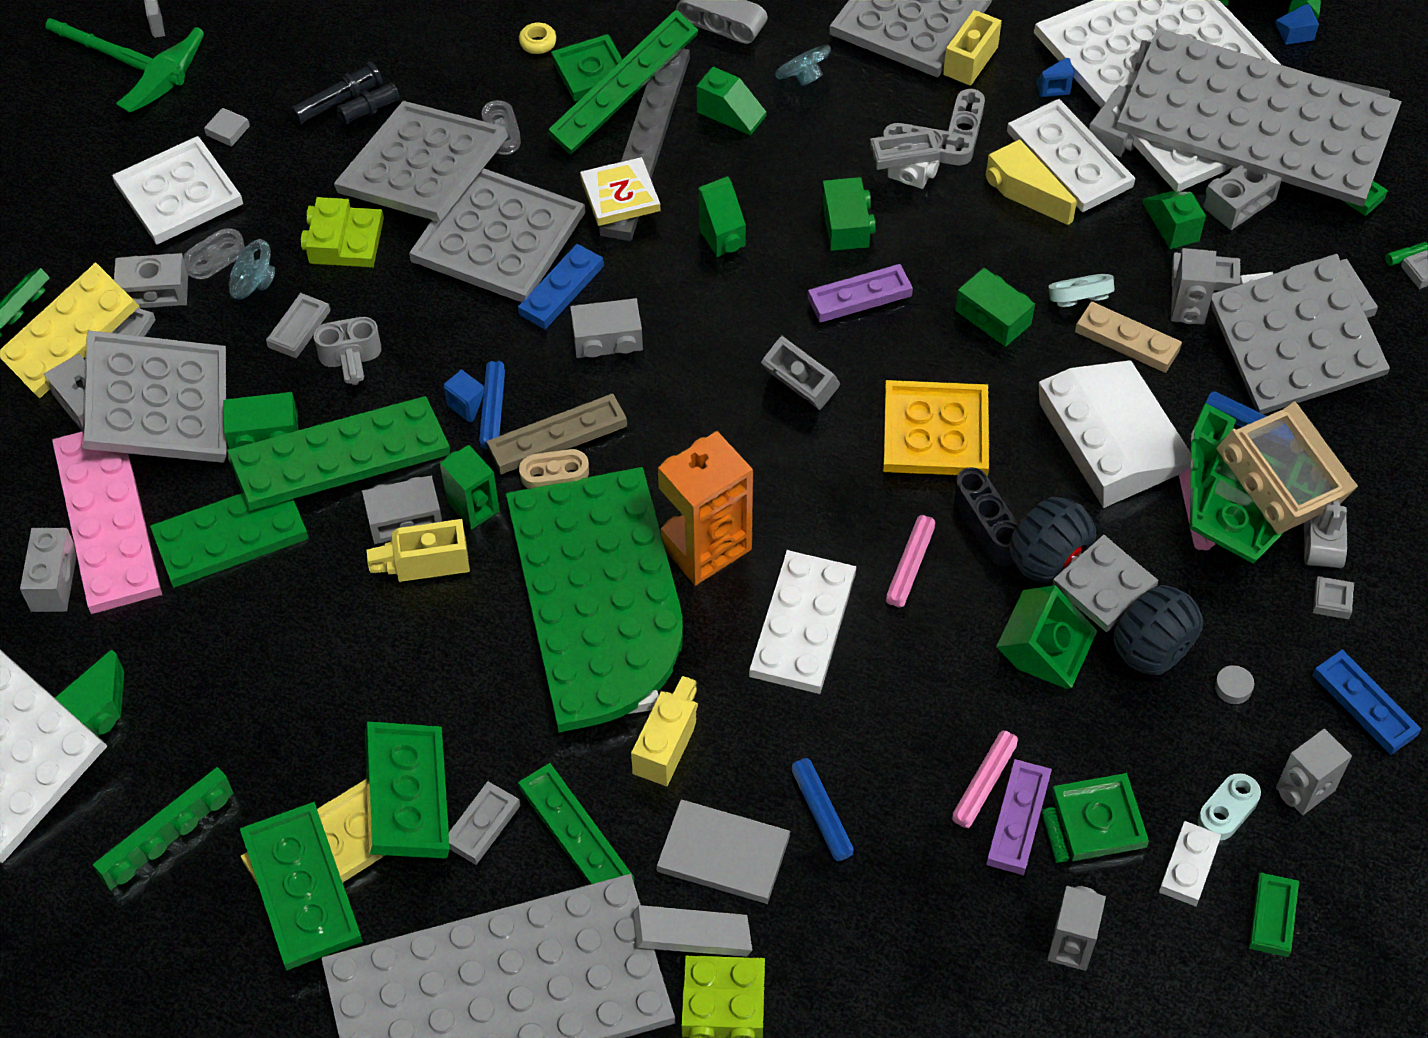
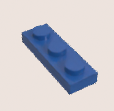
[518,244,604,329]
[1312,650,1421,755]

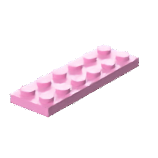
[52,432,162,614]

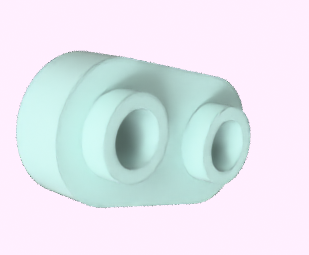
[1049,274,1115,307]
[1198,774,1261,840]

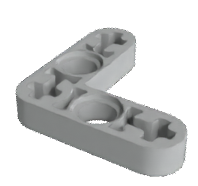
[883,89,985,165]

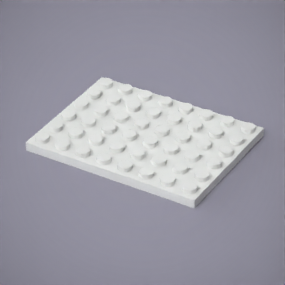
[1034,0,1281,191]

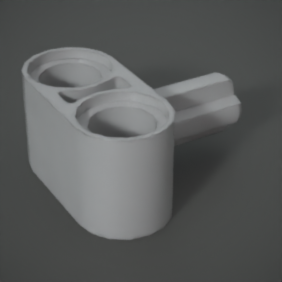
[314,317,381,385]
[1304,501,1347,568]

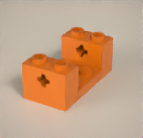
[658,431,753,586]

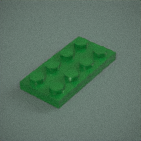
[150,493,309,588]
[365,722,450,858]
[240,802,363,970]

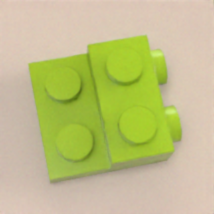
[301,197,384,267]
[682,956,765,1038]

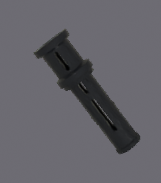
[291,61,384,125]

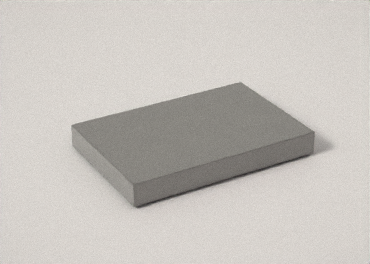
[657,800,790,904]

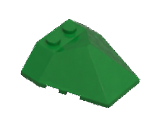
[1189,403,1326,563]

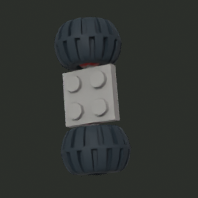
[1009,497,1203,675]

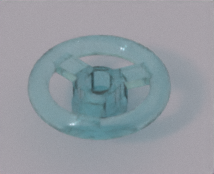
[775,45,831,86]
[229,239,275,299]

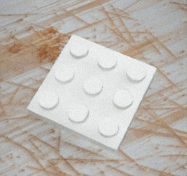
[112,136,243,245]

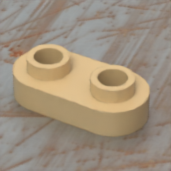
[519,449,589,489]

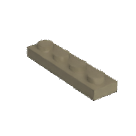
[486,394,627,474]

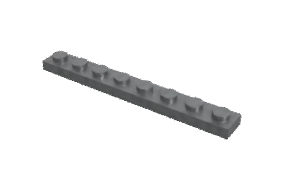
[599,49,690,241]

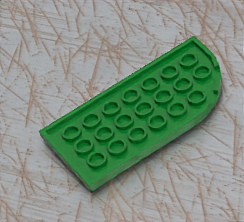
[506,467,683,732]

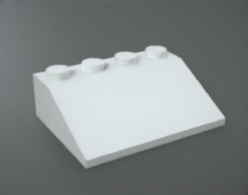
[1039,361,1191,508]

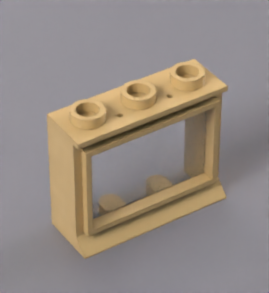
[1216,401,1358,534]

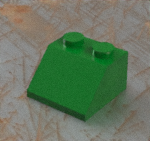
[996,585,1097,689]

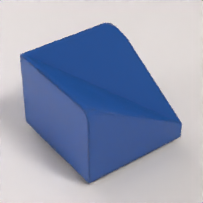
[1275,4,1319,45]
[1036,58,1074,97]
[444,369,484,422]

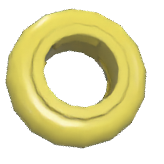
[519,23,557,54]

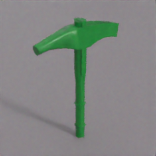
[45,18,204,113]

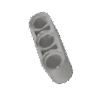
[676,0,768,44]

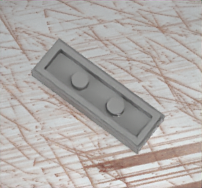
[633,905,752,957]

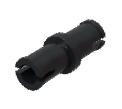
[336,82,400,125]

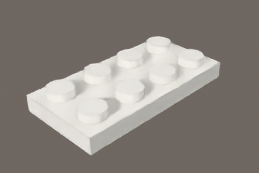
[1007,99,1135,213]
[749,550,856,694]

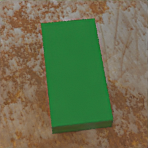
[1249,873,1299,957]

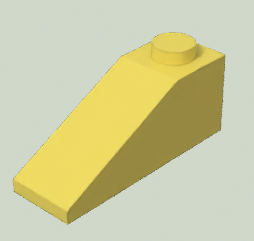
[986,140,1077,225]

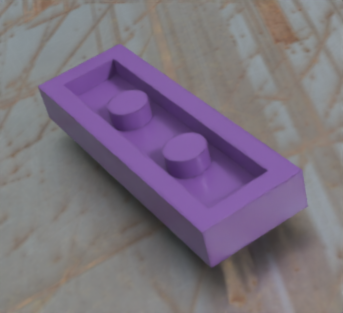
[808,264,913,323]
[986,759,1052,875]

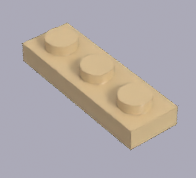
[1075,301,1182,373]

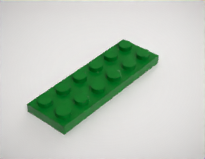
[227,396,450,511]

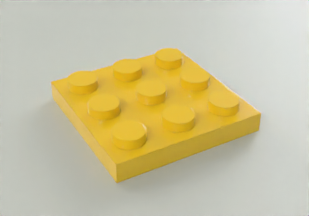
[883,380,989,476]

